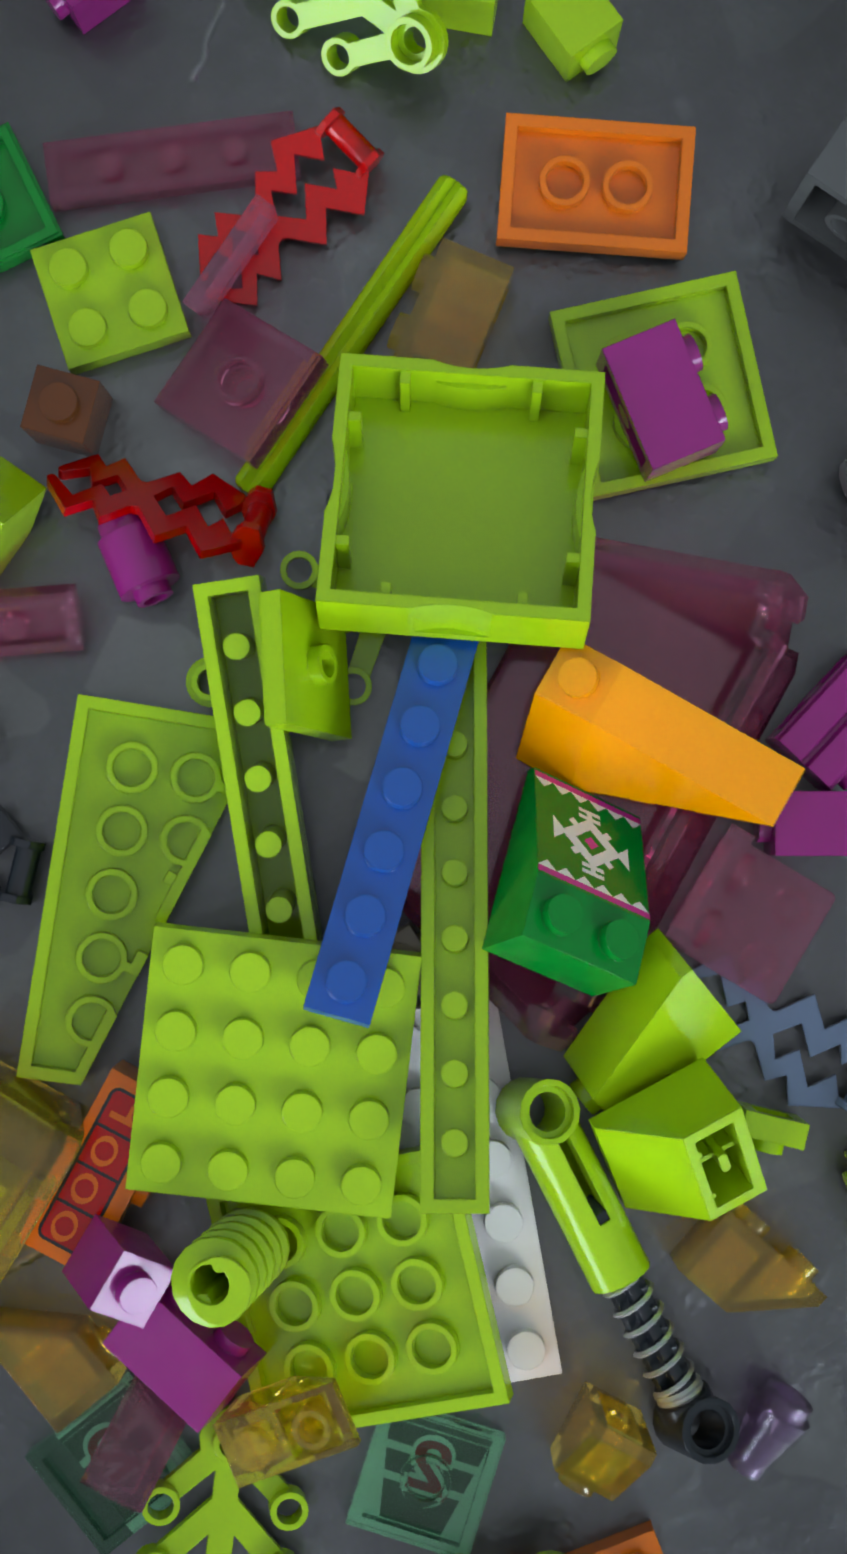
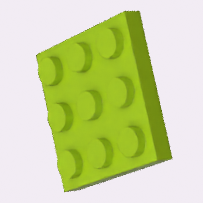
[548,271,778,501]

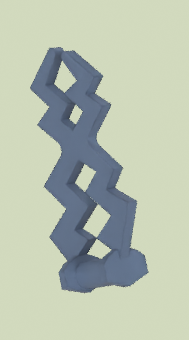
[692,954,847,1111]

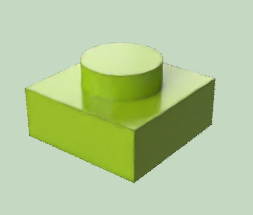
[737,1100,810,1155]

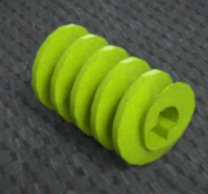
[171,1206,290,1328]

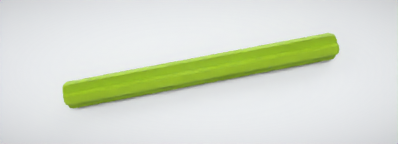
[235,175,468,494]

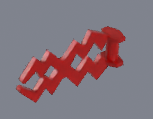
[198,107,385,306]
[46,454,277,568]

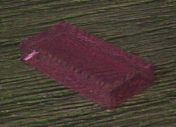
[182,194,278,320]
[80,1375,186,1513]

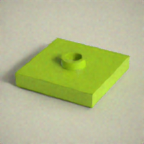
[258,589,352,741]

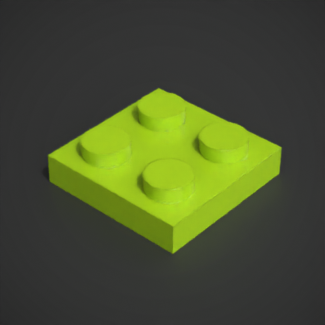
[30,211,192,375]

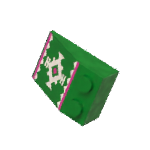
[482,767,650,997]

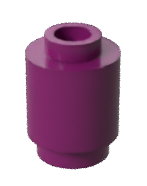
[97,514,180,608]

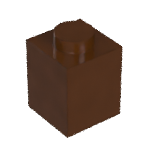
[20,364,113,457]

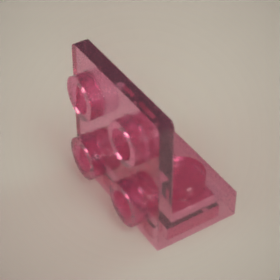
[664,823,835,1004]

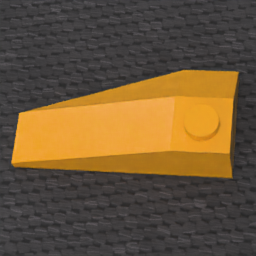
[516,644,806,827]

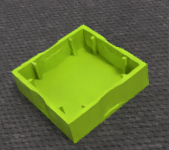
[315,353,605,649]

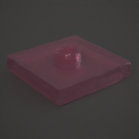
[154,298,329,469]

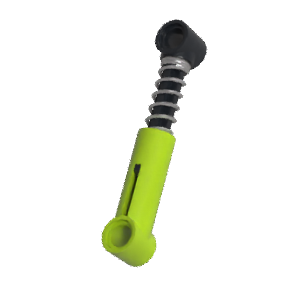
[495,1077,740,1465]

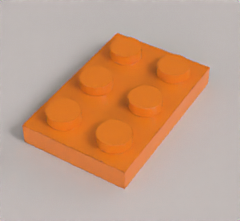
[496,112,696,260]

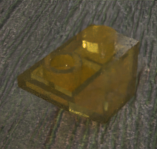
[669,1203,827,1313]
[213,1376,361,1488]

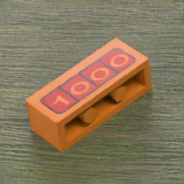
[20,1059,151,1265]

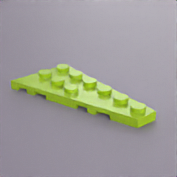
[16,694,228,1086]

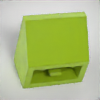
[588,1057,767,1221]

